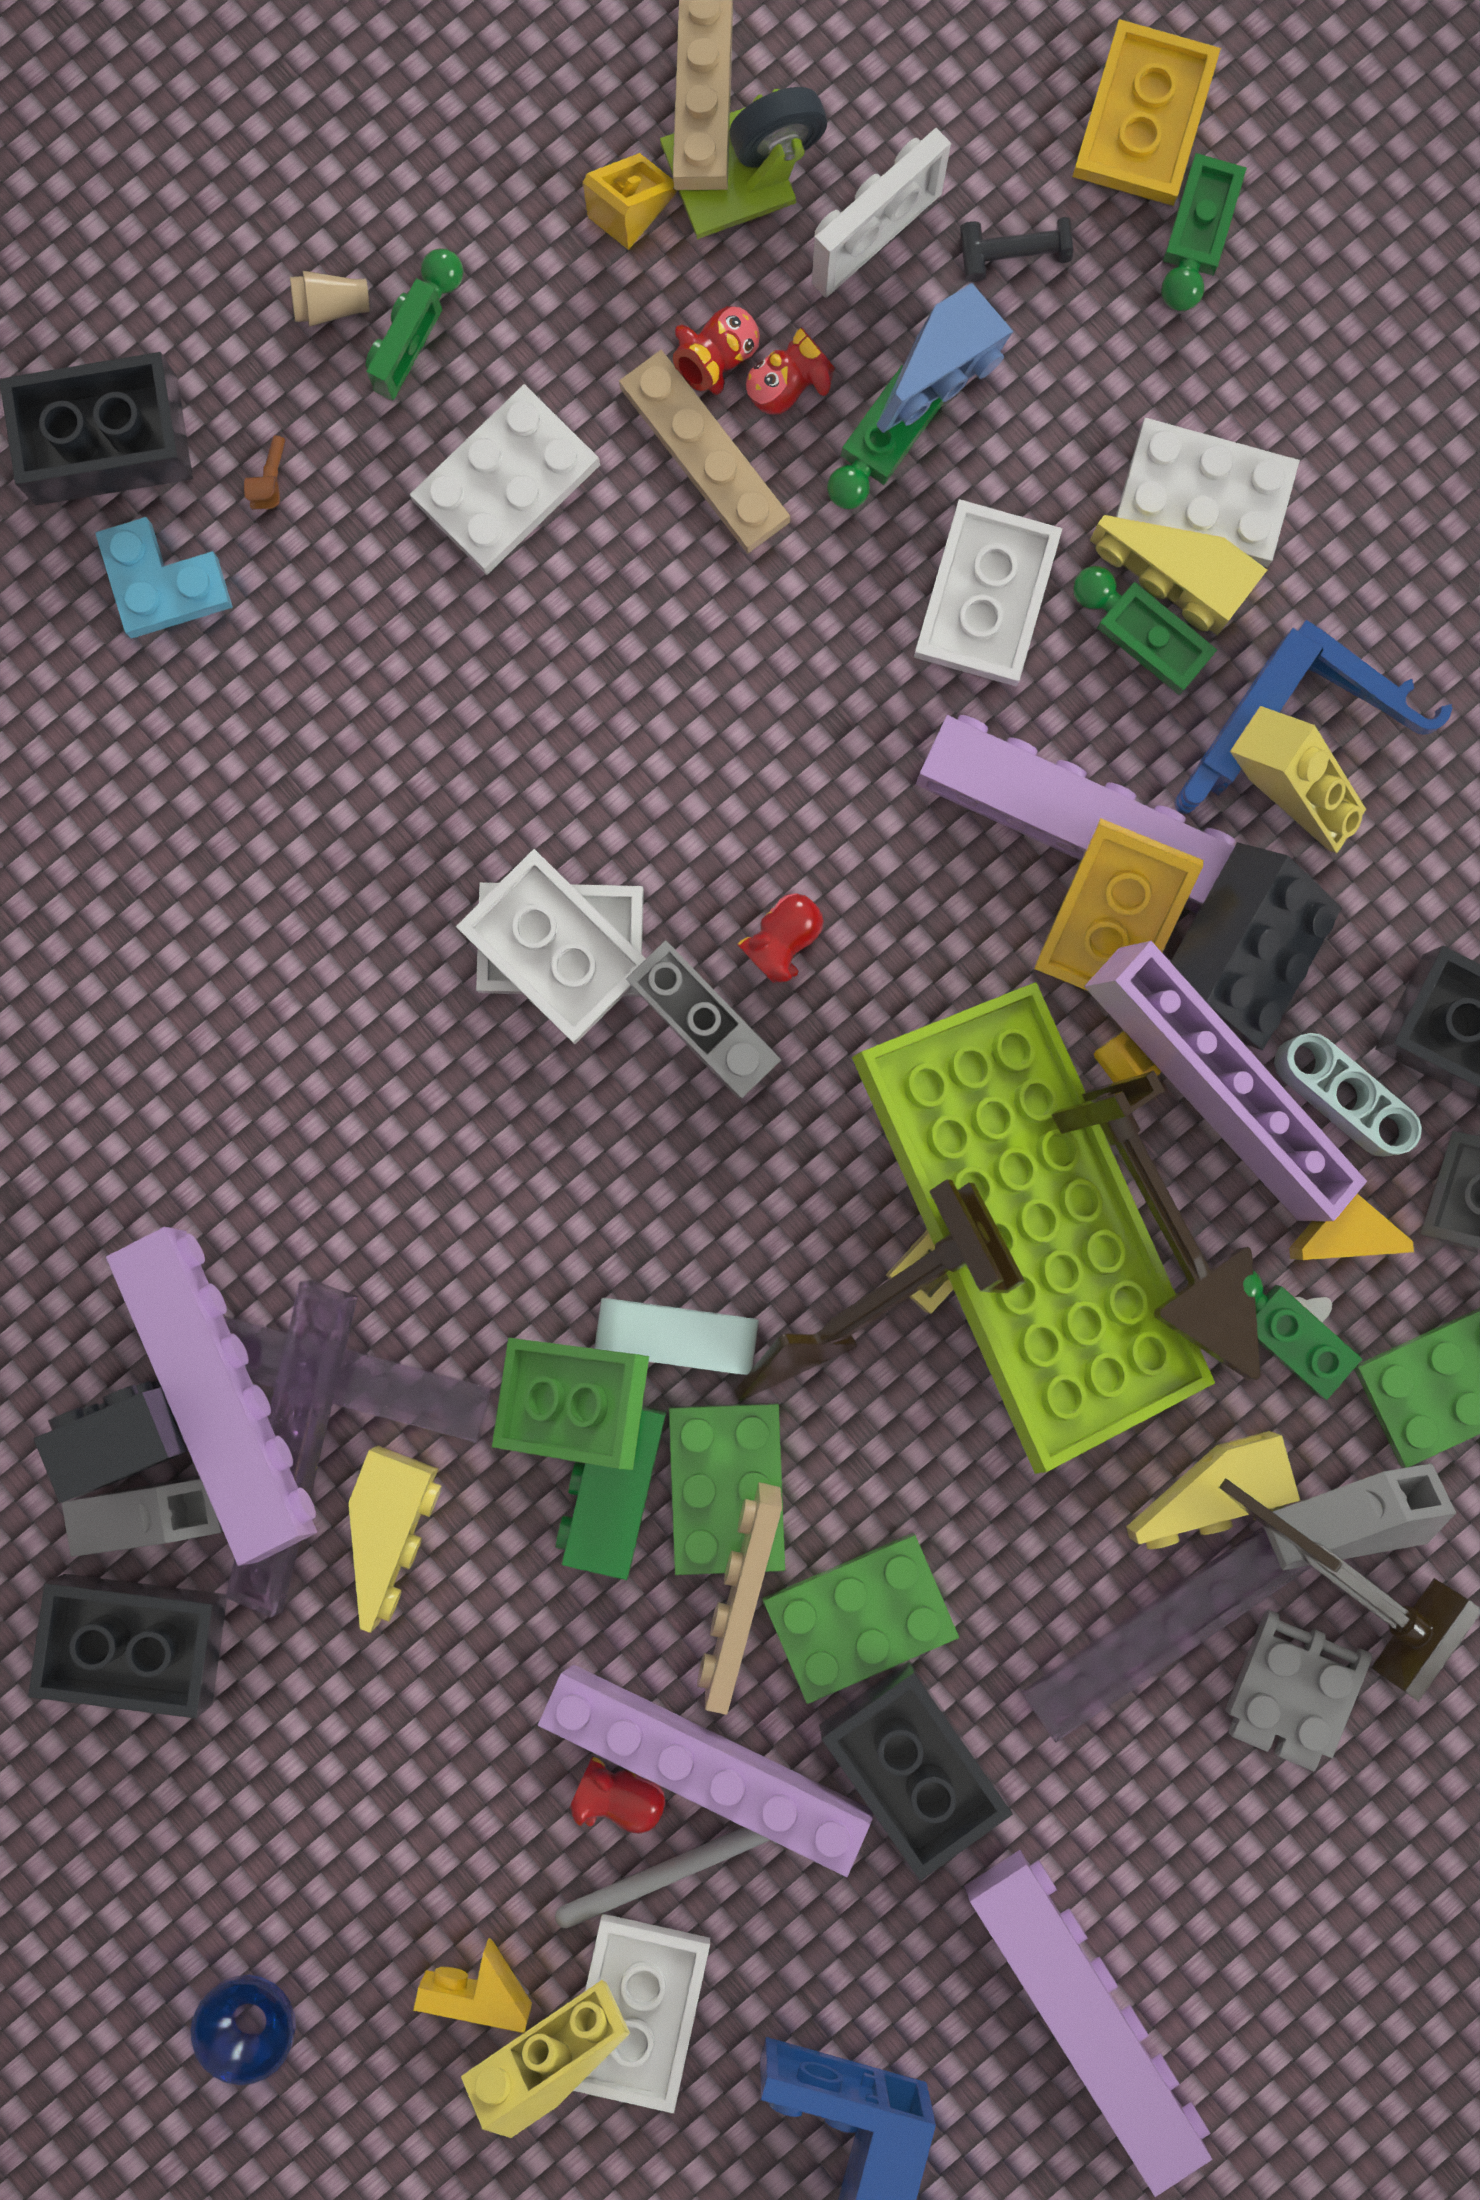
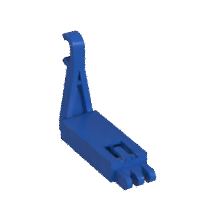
[1174,620,1452,814]

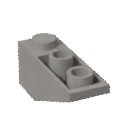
[626,940,781,1098]
[1263,1463,1456,1570]
[62,1476,223,1557]

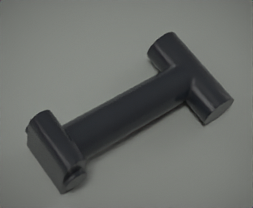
[960,217,1074,282]

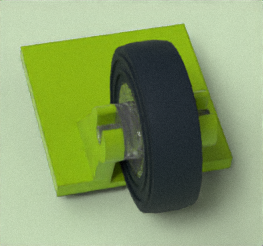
[660,87,827,239]

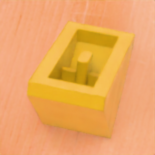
[583,153,678,250]
[1289,1193,1414,1260]

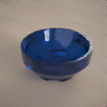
[190,1975,296,2085]

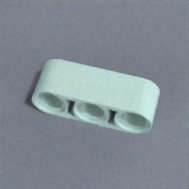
[1274,1033,1422,1157]
[594,1298,759,1375]

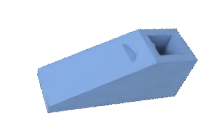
[876,283,1013,433]

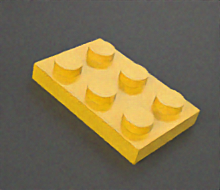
[1072,19,1221,206]
[1034,818,1204,991]

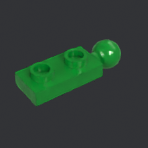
[1161,153,1247,311]
[365,248,463,401]
[827,365,943,509]
[1073,566,1218,696]
[1243,1270,1362,1400]

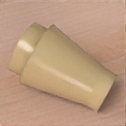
[290,271,370,327]

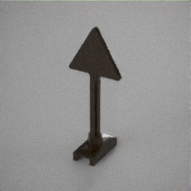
[1051,1071,1260,1381]
[734,1179,1025,1401]
[1219,1478,1480,1702]

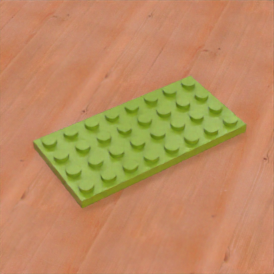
[852,982,1215,1474]

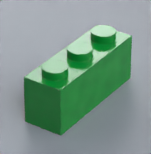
[555,1406,667,1580]

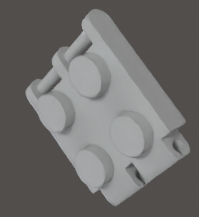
[1225,1609,1372,1772]

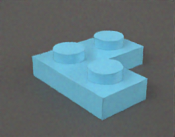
[95,517,233,639]

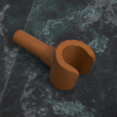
[244,435,286,510]

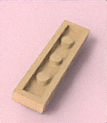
[673,0,733,190]
[619,349,790,554]
[697,1482,782,1715]

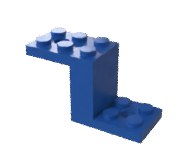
[760,2037,936,2200]

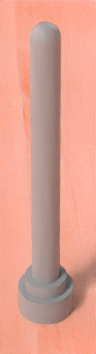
[555,1827,778,1929]

